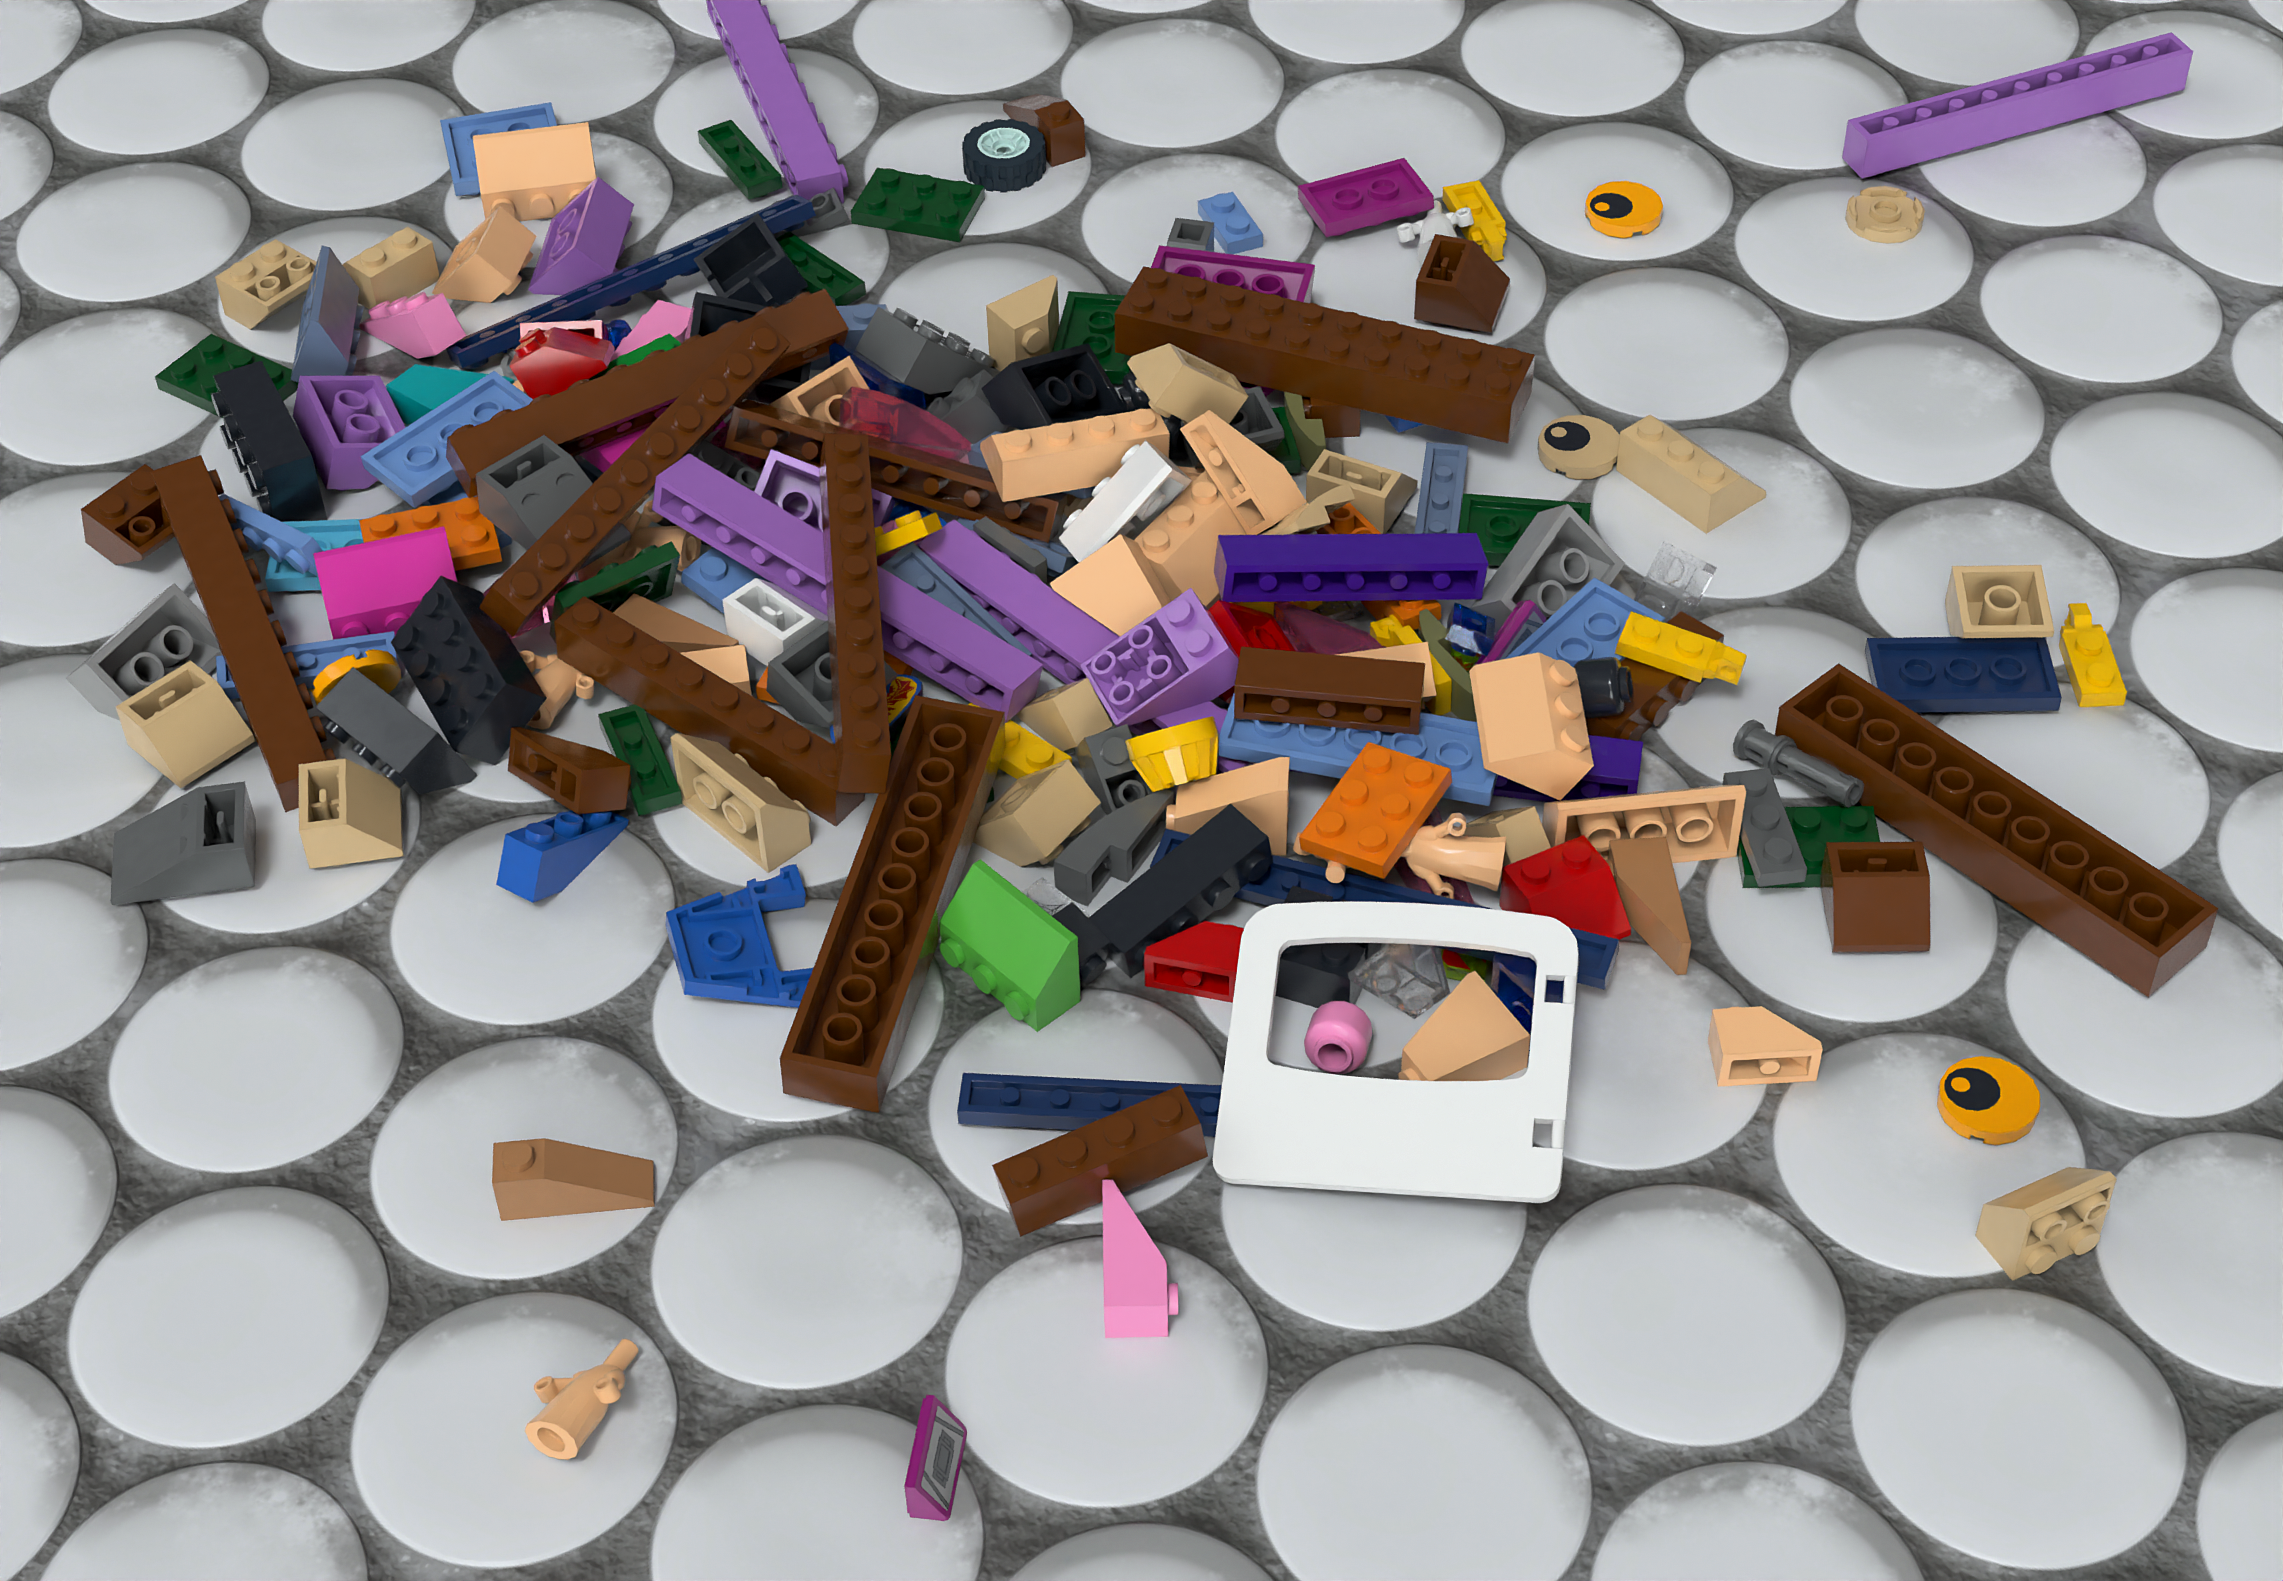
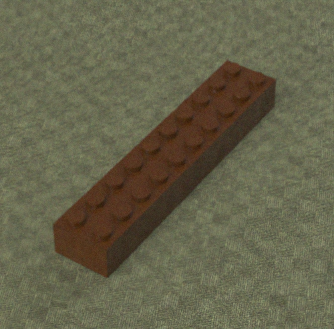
[1115,266,1535,444]
[1775,663,2219,997]
[780,695,1005,1113]

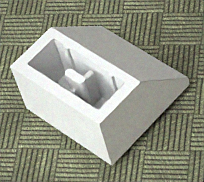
[723,578,828,667]

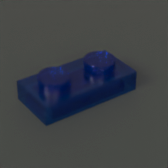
[1445,602,1495,657]

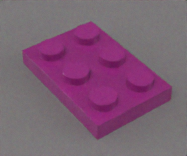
[1298,158,1434,237]

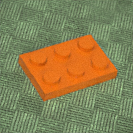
[359,496,502,571]
[1299,742,1452,879]

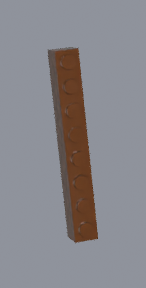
[724,399,1068,543]
[554,596,865,827]

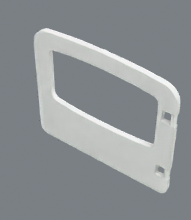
[1212,902,1579,1203]

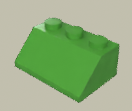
[939,859,1081,1032]

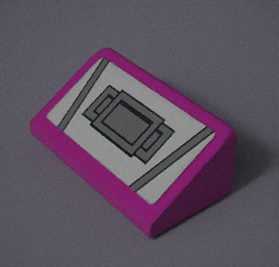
[1474,600,1546,665]
[904,1395,967,1521]

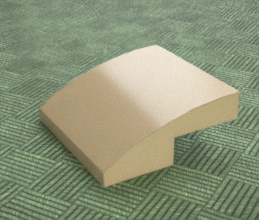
[1257,483,1355,535]

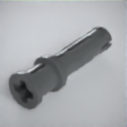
[1733,719,1864,808]

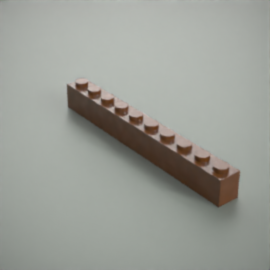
[446,289,849,498]
[479,315,791,637]
[819,433,891,794]
[151,455,336,812]

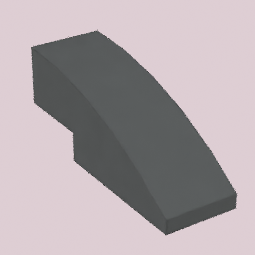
[1054,789,1173,907]

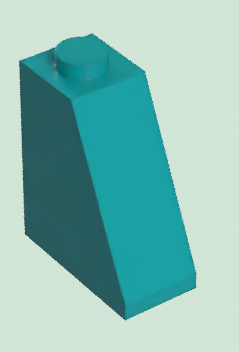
[386,364,514,425]

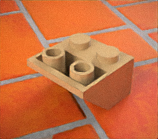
[215,239,316,330]
[1127,343,1249,425]
[1306,449,1418,534]
[116,660,255,788]
[299,758,403,869]
[1975,1167,2117,1281]

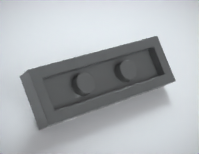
[1722,768,1807,887]

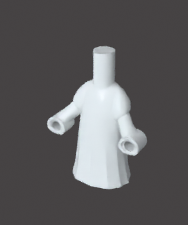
[1397,200,1474,265]

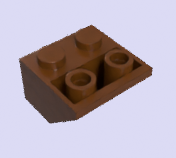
[1414,234,1510,333]
[81,464,175,565]
[1819,841,1930,952]

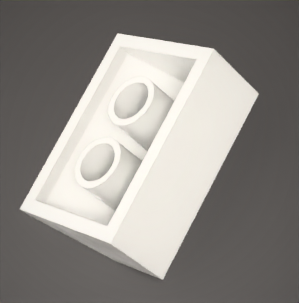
[1059,440,1192,562]

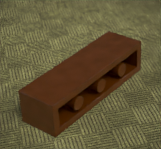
[1585,611,1724,741]
[1234,647,1425,735]
[992,1085,1208,1237]

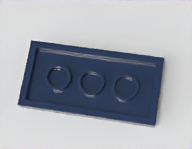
[1865,637,2062,712]

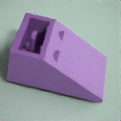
[1080,588,1239,727]

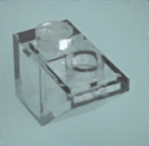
[1634,541,1717,623]
[1348,943,1450,1019]

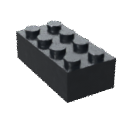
[211,361,328,522]
[391,576,547,765]

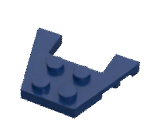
[665,864,813,1008]

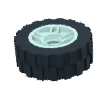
[962,119,1046,193]

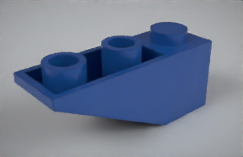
[496,810,629,903]

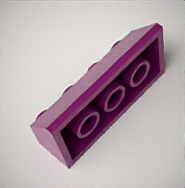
[1151,245,1315,303]

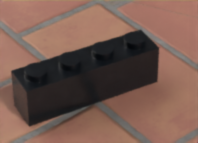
[1089,804,1273,978]

